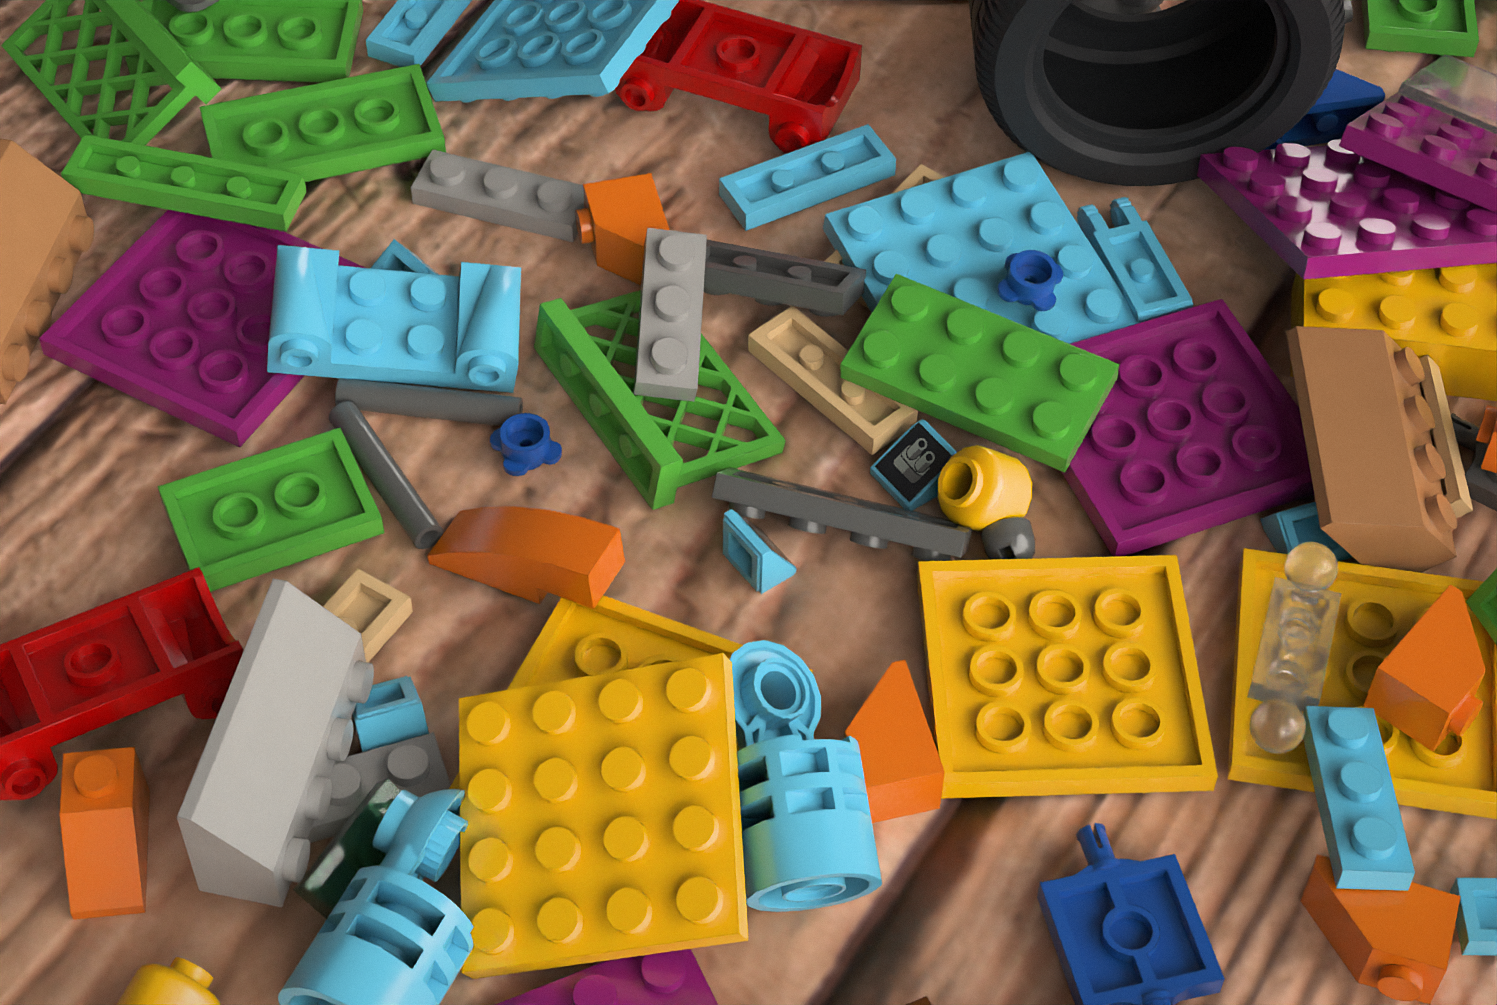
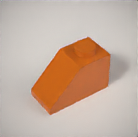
[575,173,669,286]
[1363,584,1486,752]
[844,660,945,823]
[59,747,150,920]
[1301,854,1461,1005]

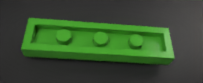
[61,134,307,232]

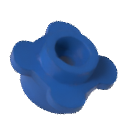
[997,250,1063,311]
[490,413,562,476]

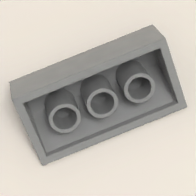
[177,578,374,907]

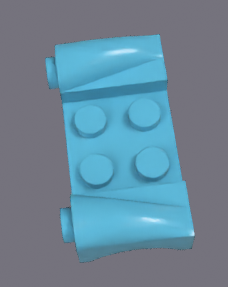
[267,245,521,393]

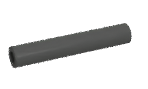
[335,378,523,426]
[329,401,443,549]

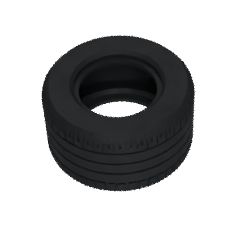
[969,0,1345,186]

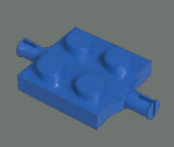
[1037,823,1225,1005]

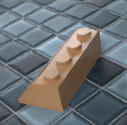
[0,138,94,405]
[1286,326,1457,573]

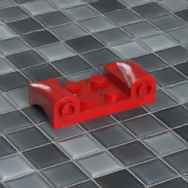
[615,0,862,154]
[0,567,244,801]

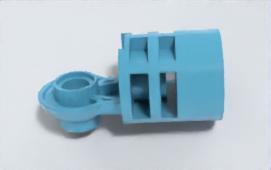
[729,640,882,912]
[278,789,474,1005]

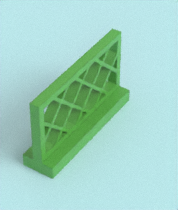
[1,0,222,145]
[534,290,786,510]

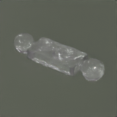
[1247,541,1342,754]

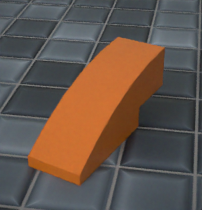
[427,506,625,609]

